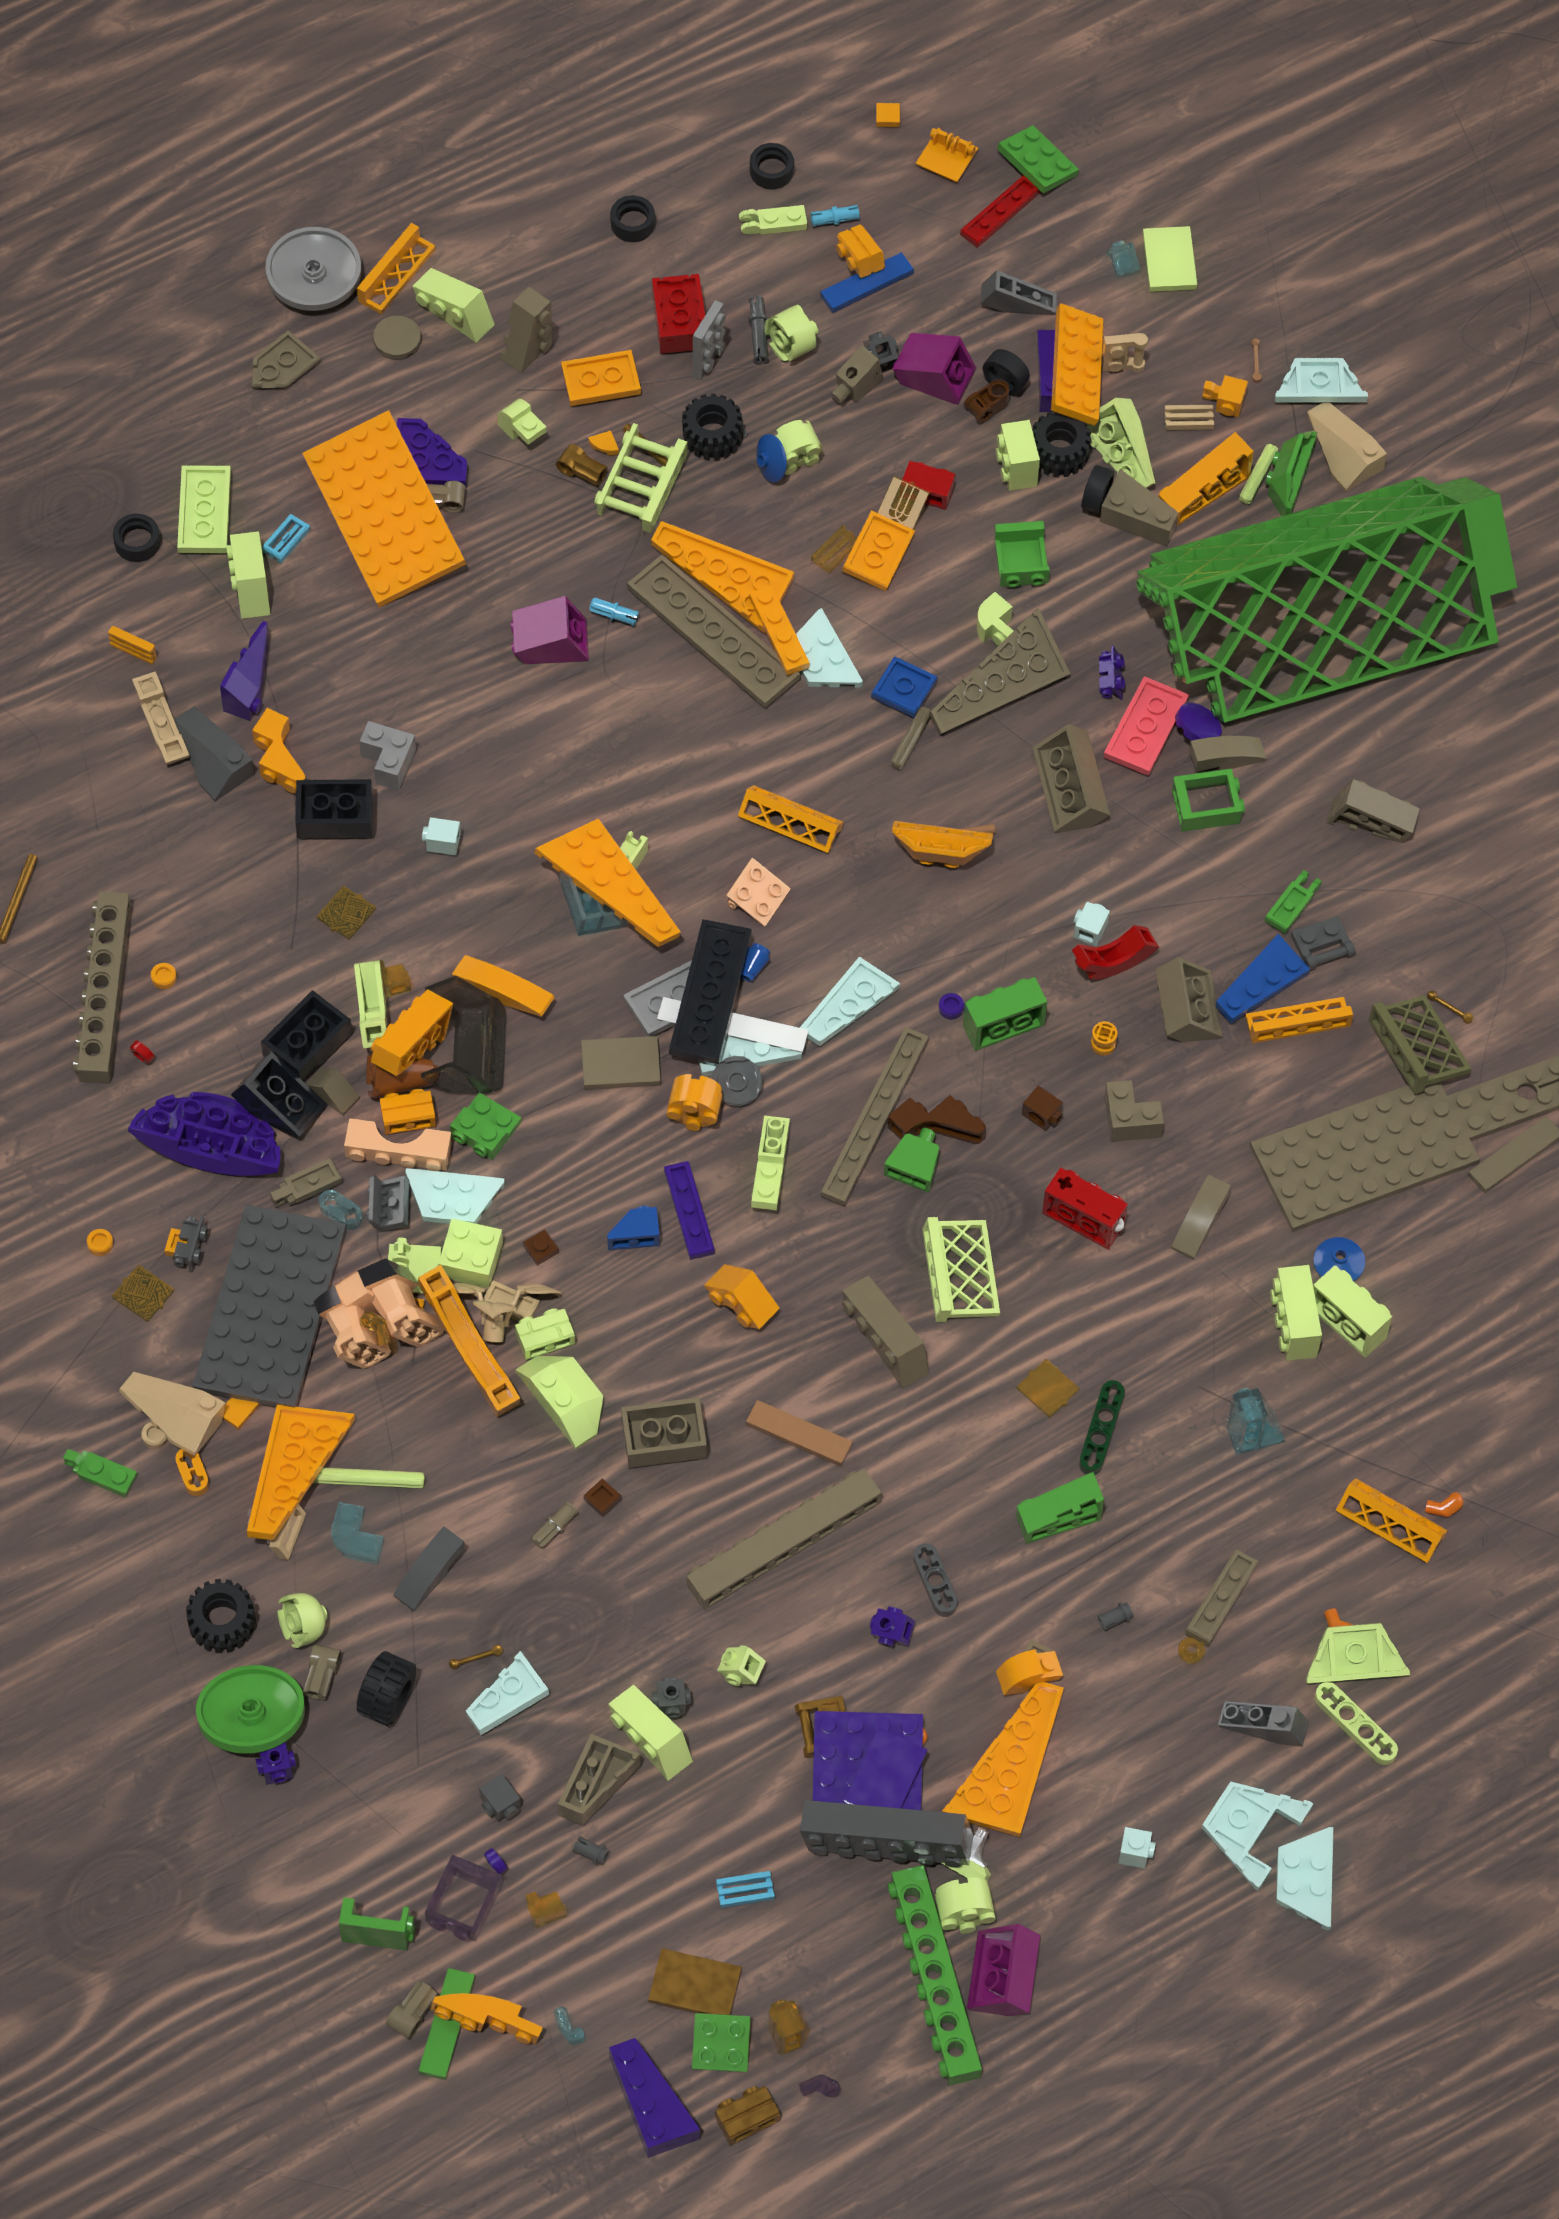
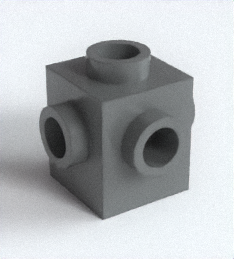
[863,331,898,368]
[652,1677,691,1719]

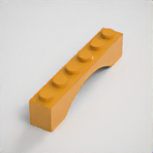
[418,1265,520,1417]

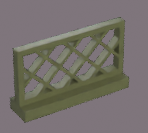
[1368,995,1471,1094]

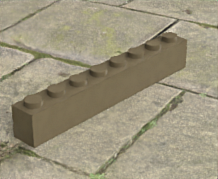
[687,1469,882,1611]

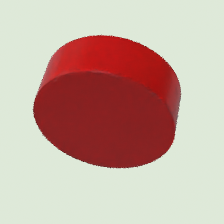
[129,1040,155,1064]

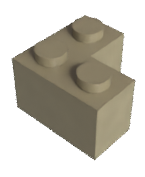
[1104,1080,1164,1142]

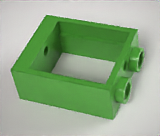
[1172,769,1245,832]

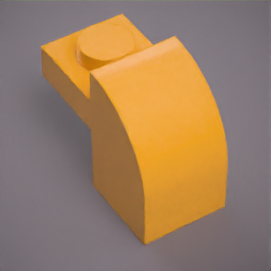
[996,1649,1063,1695]

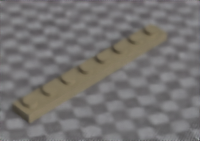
[821,1027,929,1206]

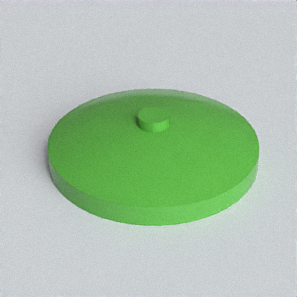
[196,1665,305,1754]

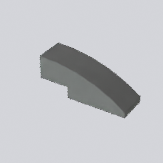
[393,1526,465,1611]

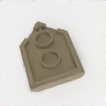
[252,330,321,388]

